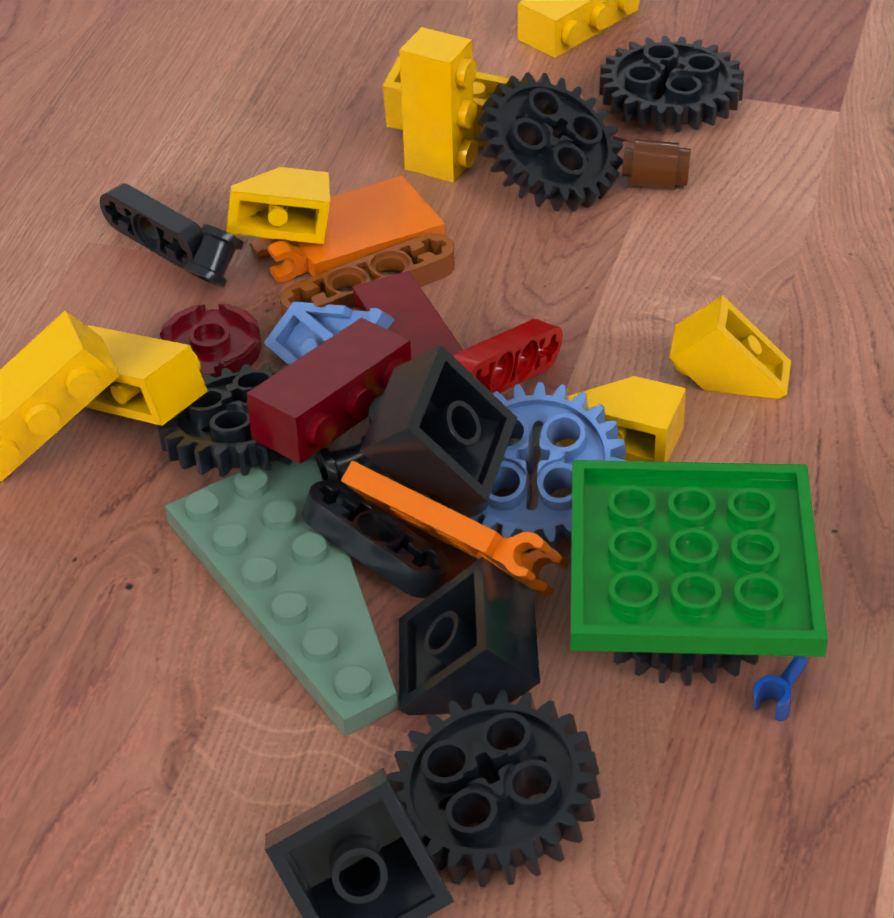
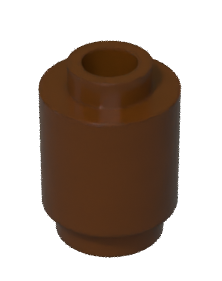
[622,139,691,190]

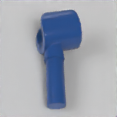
[753,656,808,721]

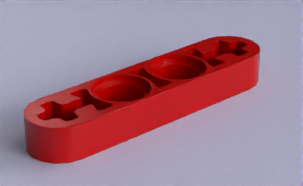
[453,319,563,394]

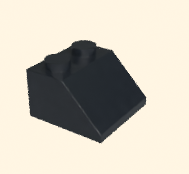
[359,345,518,505]
[399,557,540,715]
[265,768,454,918]

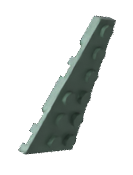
[165,455,398,737]

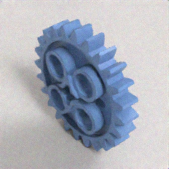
[470,382,626,553]

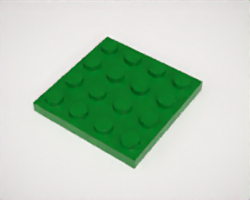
[570,460,828,657]

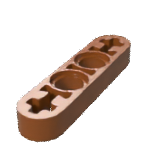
[280,234,455,317]

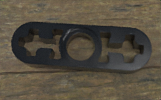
[100,183,204,269]
[302,481,450,598]

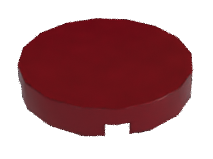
[160,304,262,378]

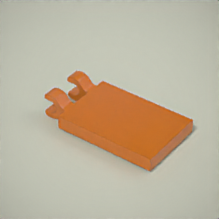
[250,175,445,283]
[341,461,569,596]

